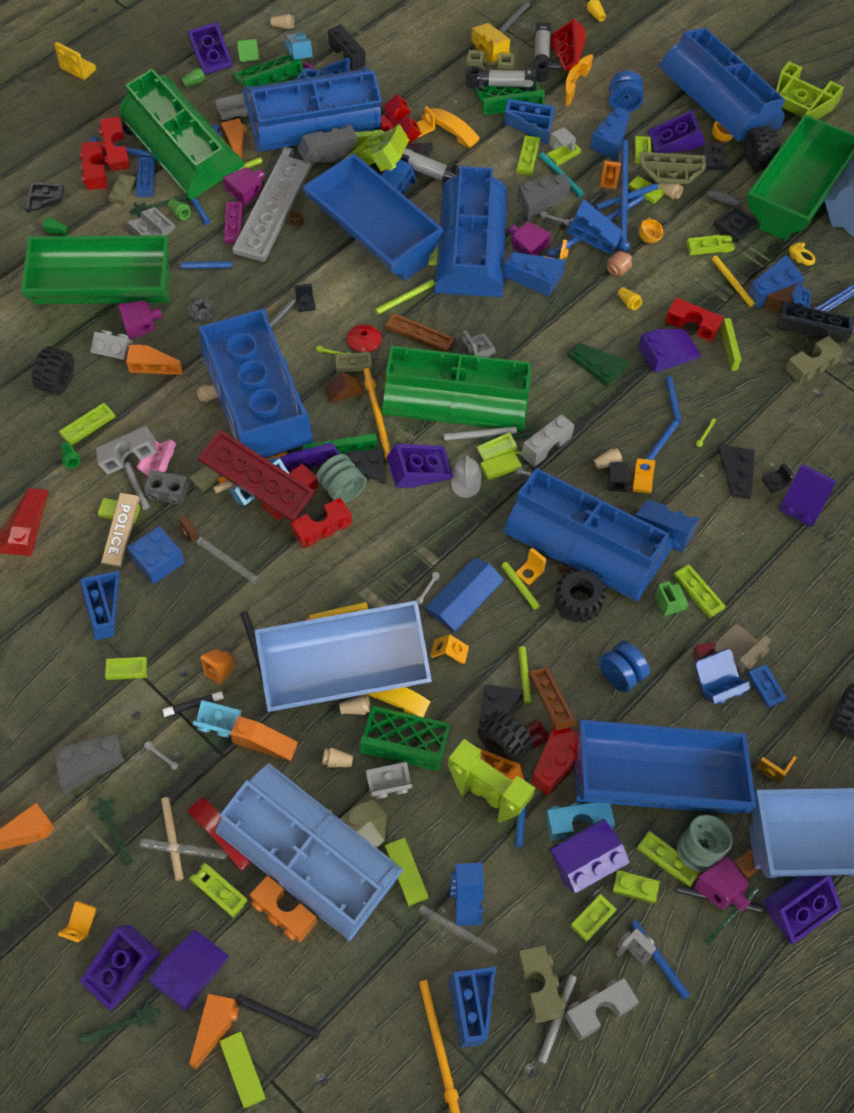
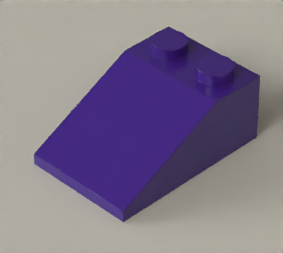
[188,22,233,75]
[648,109,706,153]
[638,329,701,373]
[387,444,453,488]
[779,464,837,527]
[80,925,161,1011]
[148,930,229,1012]

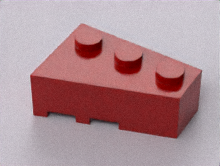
[531,727,579,796]

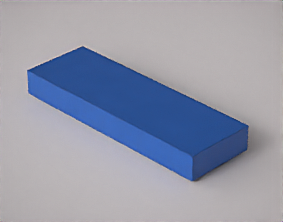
[136,157,156,197]

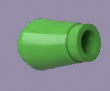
[181,68,206,87]
[168,199,191,220]

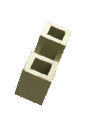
[467,50,515,70]
[785,336,843,383]
[518,945,565,1024]

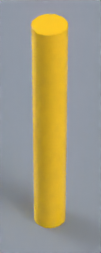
[309,602,368,619]

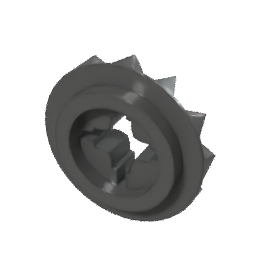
[187,297,215,321]

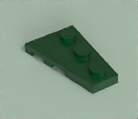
[567,343,630,386]

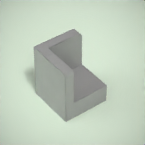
[550,127,576,151]

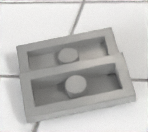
[127,207,175,236]

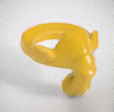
[789,242,815,266]

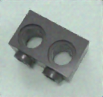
[144,470,189,505]

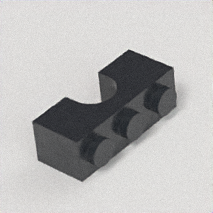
[328,24,366,71]

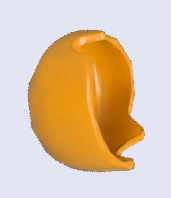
[712,121,734,142]
[638,218,663,244]

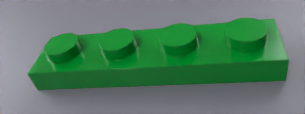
[303,434,377,454]

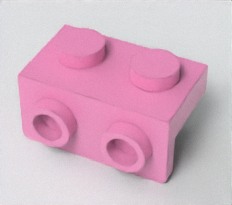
[137,440,176,476]

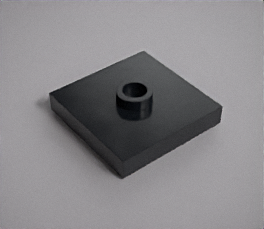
[713,205,760,244]

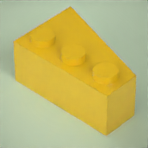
[471,23,510,62]

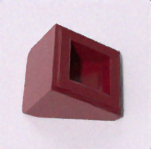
[693,643,716,662]
[523,720,549,749]

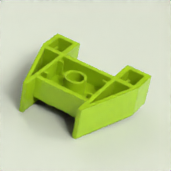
[776,61,844,119]
[343,124,409,171]
[448,739,535,823]

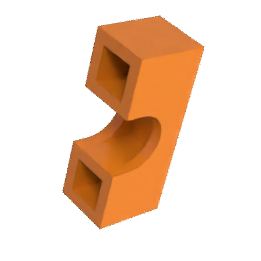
[250,875,317,943]

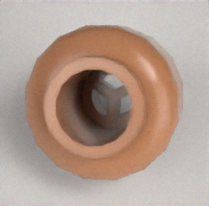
[607,251,632,276]

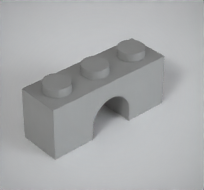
[521,414,575,467]
[96,426,157,475]
[565,978,639,1041]

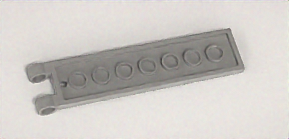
[232,146,316,262]

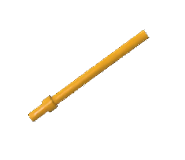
[363,368,391,460]
[419,980,460,1113]

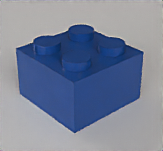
[127,526,185,584]

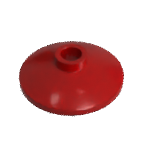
[347,325,382,353]

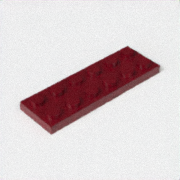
[198,429,315,522]

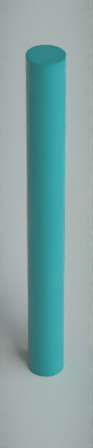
[539,152,584,197]

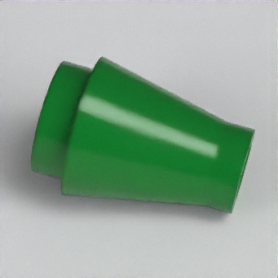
[42,217,69,236]
[60,442,81,468]

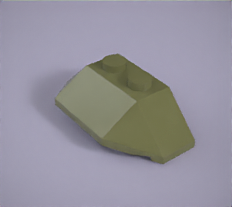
[640,152,706,184]
[340,799,387,848]

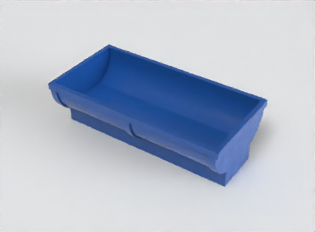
[658,27,786,141]
[242,67,382,153]
[303,153,443,281]
[434,166,507,297]
[503,468,673,602]
[574,720,756,814]

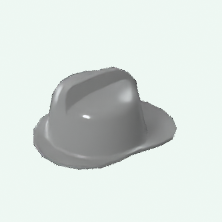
[451,455,482,498]

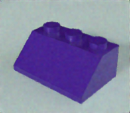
[549,818,630,894]
[764,875,842,944]

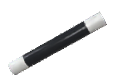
[162,691,224,717]

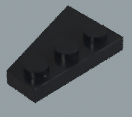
[717,444,755,500]

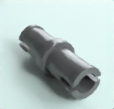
[707,187,742,207]

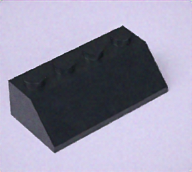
[777,302,853,343]

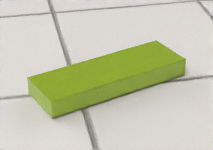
[516,135,541,176]
[721,318,741,371]
[59,403,115,446]
[673,564,726,619]
[636,831,701,887]
[385,838,429,906]
[220,1032,266,1109]

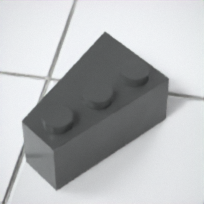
[298,124,358,163]
[517,174,571,221]
[54,734,125,796]

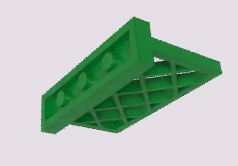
[232,54,303,87]
[475,81,545,115]
[360,706,451,772]

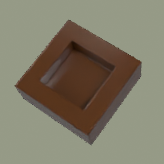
[179,515,198,542]

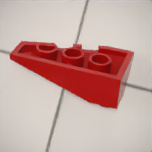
[550,18,586,72]
[0,488,48,556]

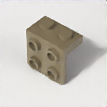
[714,624,771,675]

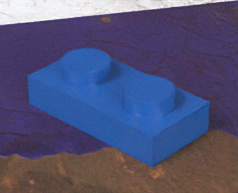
[792,286,811,308]
[747,664,786,708]

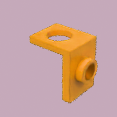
[417,106,435,138]
[543,240,569,260]
[633,458,655,494]
[516,548,546,586]
[430,634,469,664]
[756,756,797,783]
[58,901,97,942]

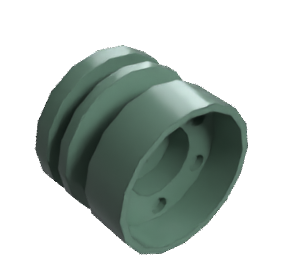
[316,454,367,503]
[676,815,733,873]

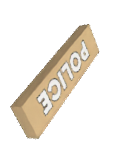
[101,493,140,568]

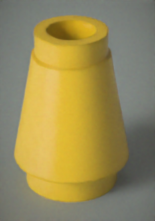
[586,0,606,22]
[618,287,642,310]

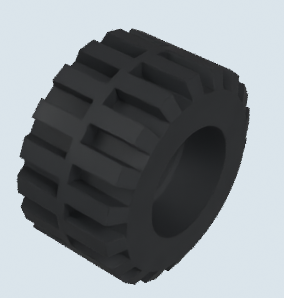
[744,126,780,170]
[32,346,74,396]
[555,569,606,623]
[830,683,854,740]
[477,710,533,763]

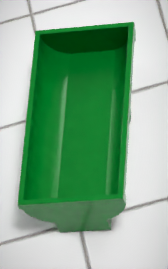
[119,68,245,200]
[747,114,854,241]
[21,235,171,304]
[381,346,532,432]

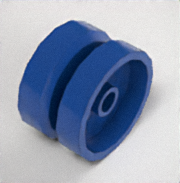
[608,71,644,112]
[599,640,650,693]

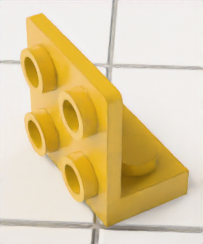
[54,42,96,80]

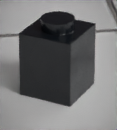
[608,462,629,492]

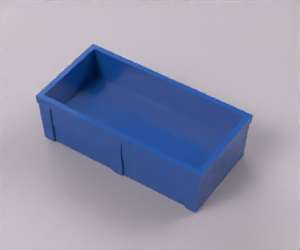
[198,308,313,457]

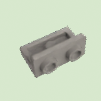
[215,93,248,121]
[90,330,133,360]
[462,330,496,357]
[365,761,413,799]
[615,928,656,965]

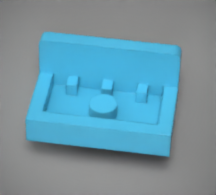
[193,700,242,738]

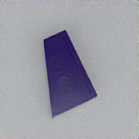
[280,442,340,472]

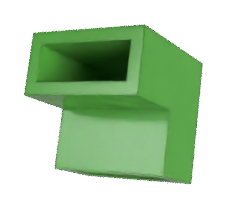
[237,39,259,62]
[655,581,688,616]

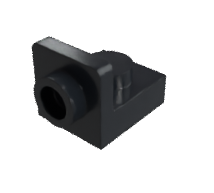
[295,283,316,313]
[762,463,794,494]

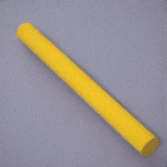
[711,256,755,307]

